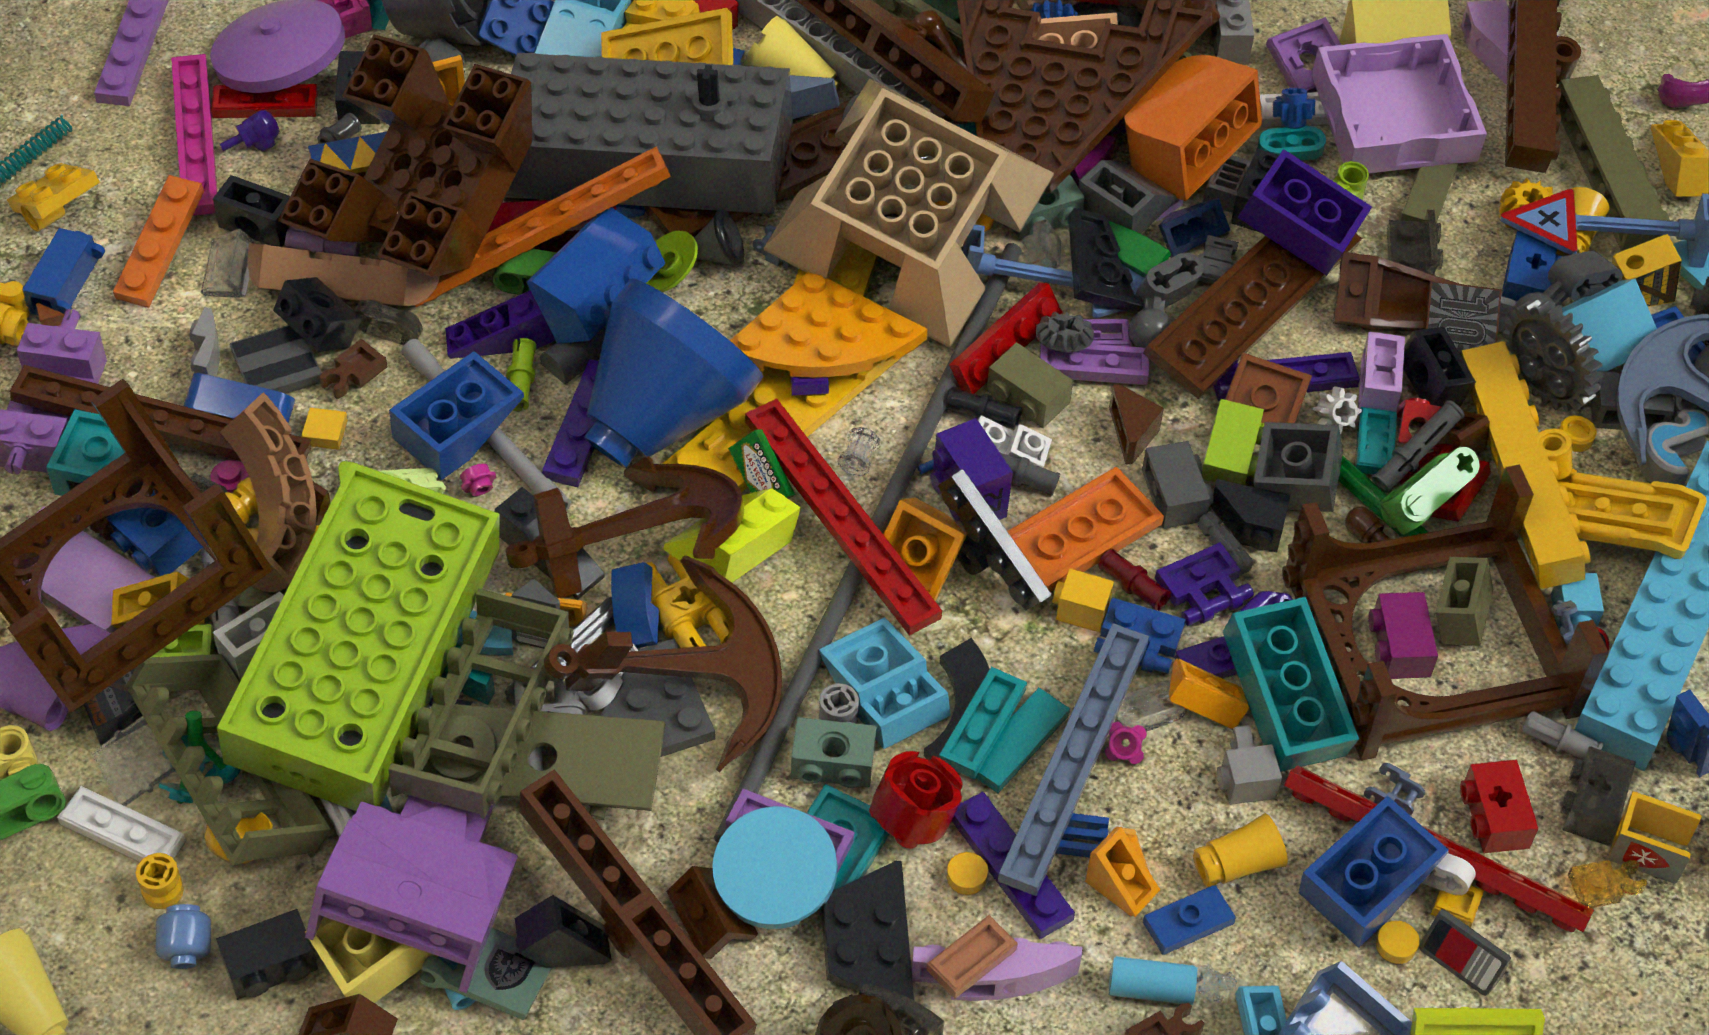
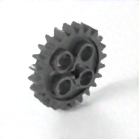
[1502,299,1603,412]

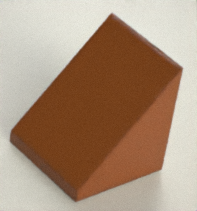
[36,303,64,326]

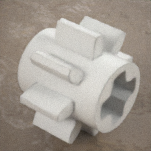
[1313,386,1362,434]

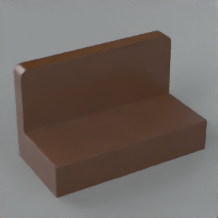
[666,866,758,959]

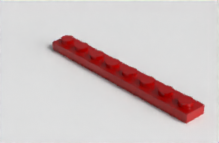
[745,398,943,636]
[1284,765,1594,932]

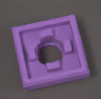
[1266,17,1341,93]

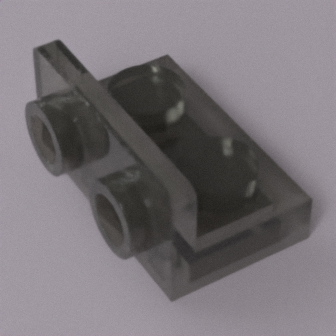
[1387,209,1443,275]

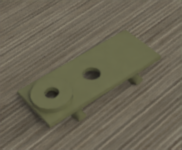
[424,704,666,820]

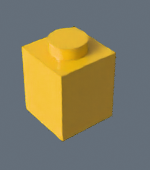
[1052,569,1114,632]

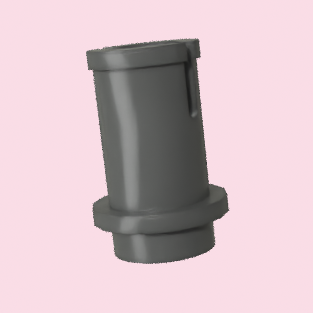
[317,113,362,144]

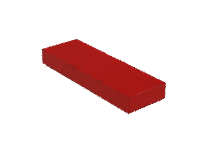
[211,84,318,118]

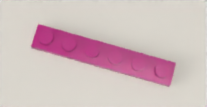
[171,54,218,216]

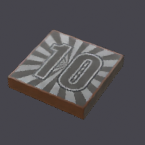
[1424,280,1502,357]

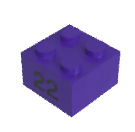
[930,418,1013,526]

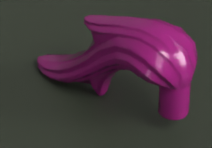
[1658,74,1709,108]

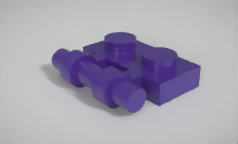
[1155,542,1254,626]

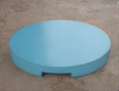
[712,806,838,929]

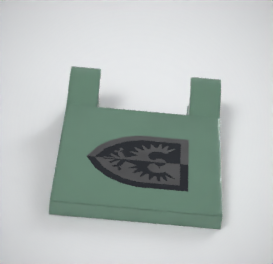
[420,928,552,1020]

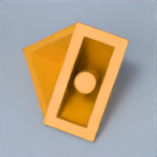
[1085,827,1160,917]

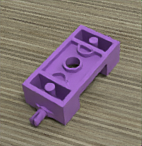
[0,309,107,474]

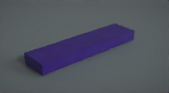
[1213,352,1360,401]

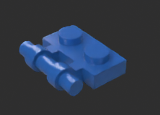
[1094,598,1186,674]

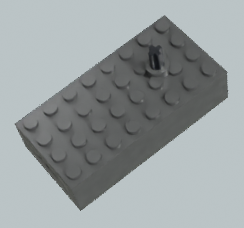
[505,53,793,214]

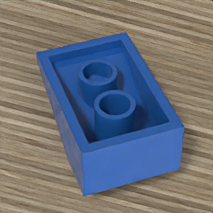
[389,351,524,480]
[1298,795,1449,948]

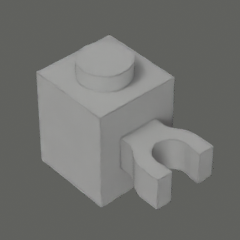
[1217,725,1282,805]

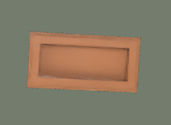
[926,915,1018,999]

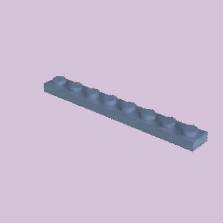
[998,623,1149,896]

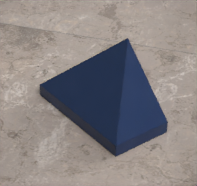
[1158,198,1230,258]

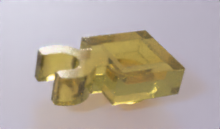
[1568,860,1648,908]

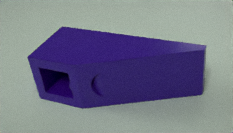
[445,290,556,359]

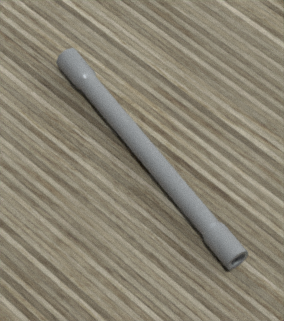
[401,339,571,511]

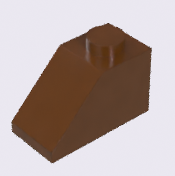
[298,994,398,1035]

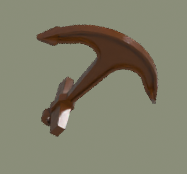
[505,456,744,598]
[544,556,782,772]

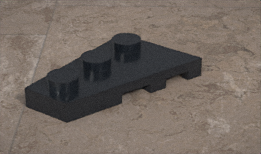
[1068,208,1144,314]

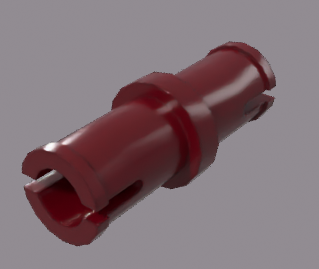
[1098,549,1171,611]

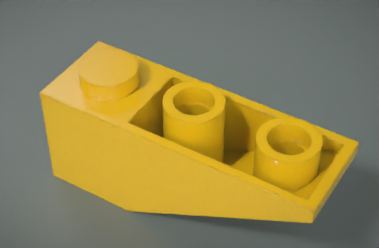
[1651,120,1709,197]

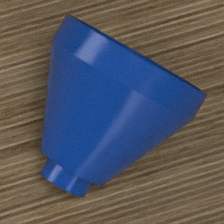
[584,279,763,468]

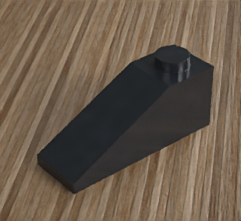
[495,487,605,600]

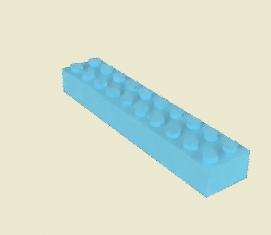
[1574,441,1709,771]

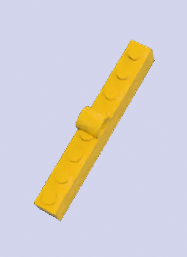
[1462,341,1591,589]

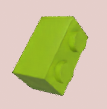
[1202,399,1264,485]

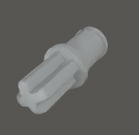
[1522,711,1604,765]

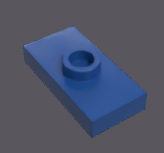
[1143,885,1236,955]

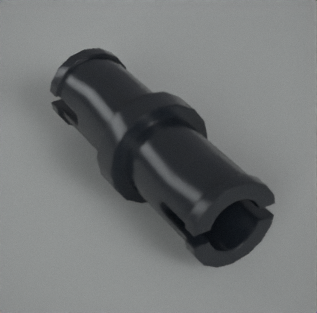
[946,387,1022,430]

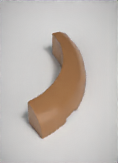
[248,243,440,306]
[220,392,317,592]

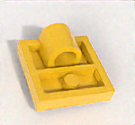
[7,163,100,232]

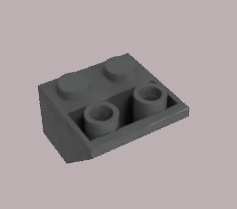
[1079,160,1177,234]

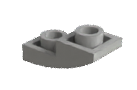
[190,307,220,377]

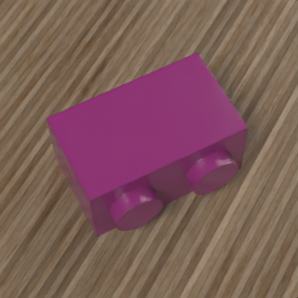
[1368,592,1438,679]

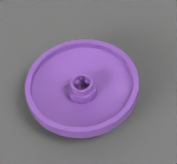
[210,0,345,93]

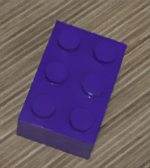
[1238,149,1372,276]

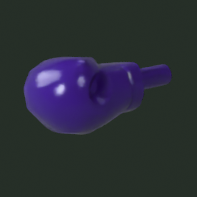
[220,110,280,152]

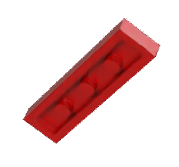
[949,282,1063,394]

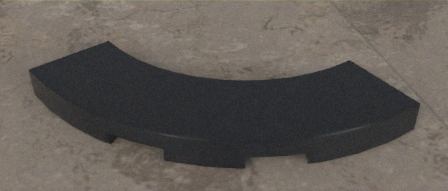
[923,638,990,775]

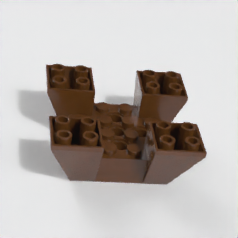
[278,34,532,277]

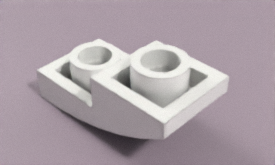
[978,416,1052,468]

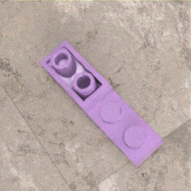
[911,938,1082,1001]

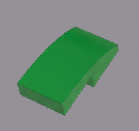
[1108,221,1171,278]

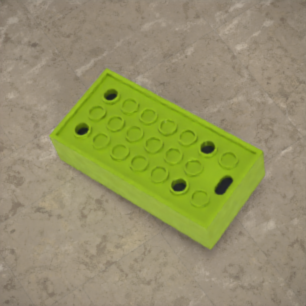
[217,462,500,811]

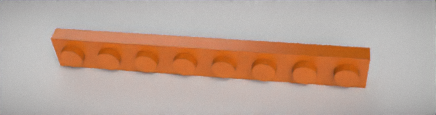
[415,146,671,307]

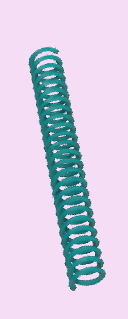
[0,114,73,188]

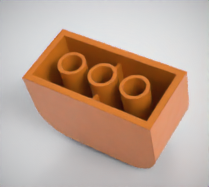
[1124,55,1262,201]

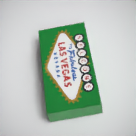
[728,429,796,499]

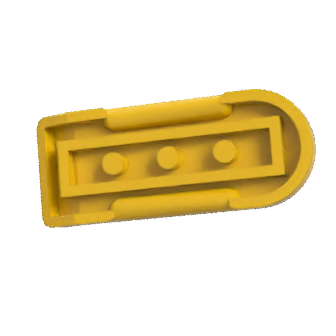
[1557,469,1707,559]

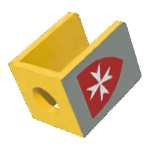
[1608,791,1701,883]

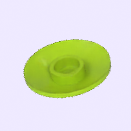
[646,231,698,292]

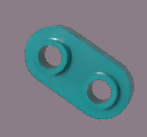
[1257,126,1326,161]

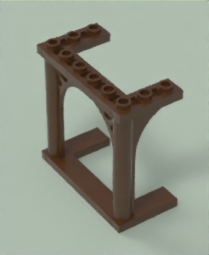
[0,379,273,713]
[1282,464,1608,761]

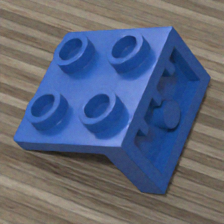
[477,0,554,57]

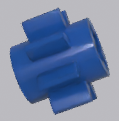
[1273,88,1315,128]

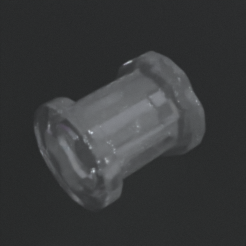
[838,427,881,476]

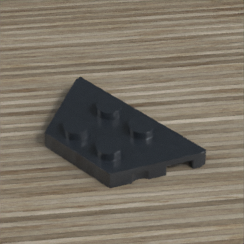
[821,861,915,1015]

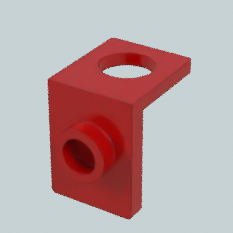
[1396,398,1441,450]

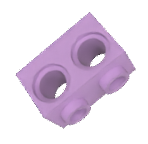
[1358,332,1405,415]

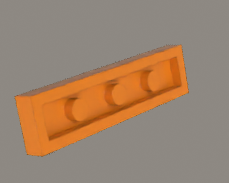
[113,175,204,308]

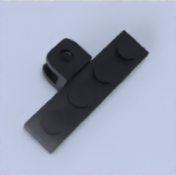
[937,469,1052,611]

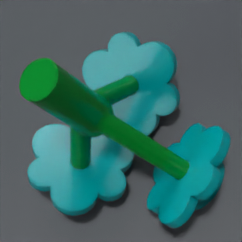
[158,710,241,804]

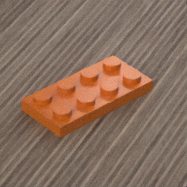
[1007,466,1164,592]

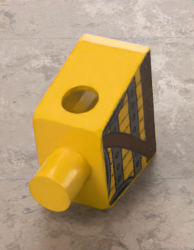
[1612,234,1682,307]

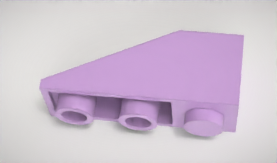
[1461,0,1509,85]

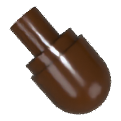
[1345,507,1391,543]

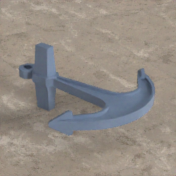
[1616,314,1709,465]

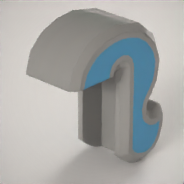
[1636,409,1709,486]

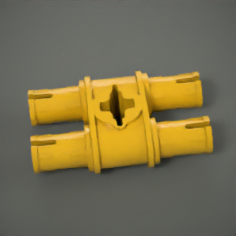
[647,555,729,648]

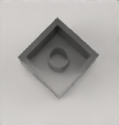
[1254,422,1343,512]

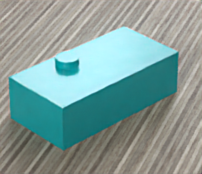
[1222,597,1359,772]

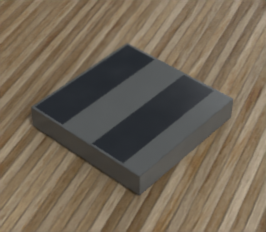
[230,325,322,394]

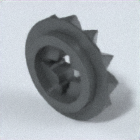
[1036,312,1094,352]

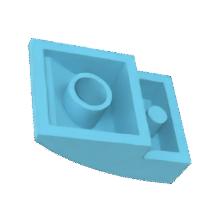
[1562,278,1657,372]
[819,617,951,749]

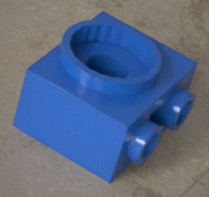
[106,491,203,576]

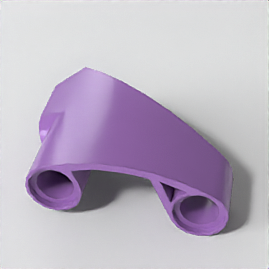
[0,624,111,731]

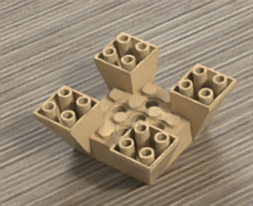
[764,78,1054,348]

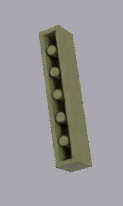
[1556,75,1670,251]

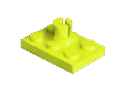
[1410,1007,1545,1035]

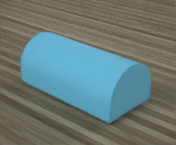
[1109,956,1198,1005]
[1235,986,1287,1035]

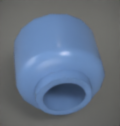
[156,904,211,969]

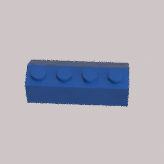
[527,207,666,344]

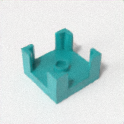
[46,409,124,496]

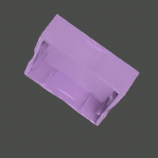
[1312,34,1487,173]

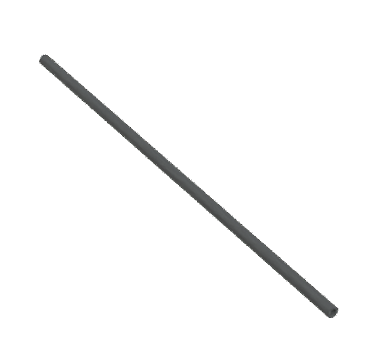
[714,243,1022,843]

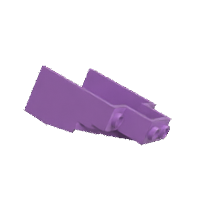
[305,795,518,993]

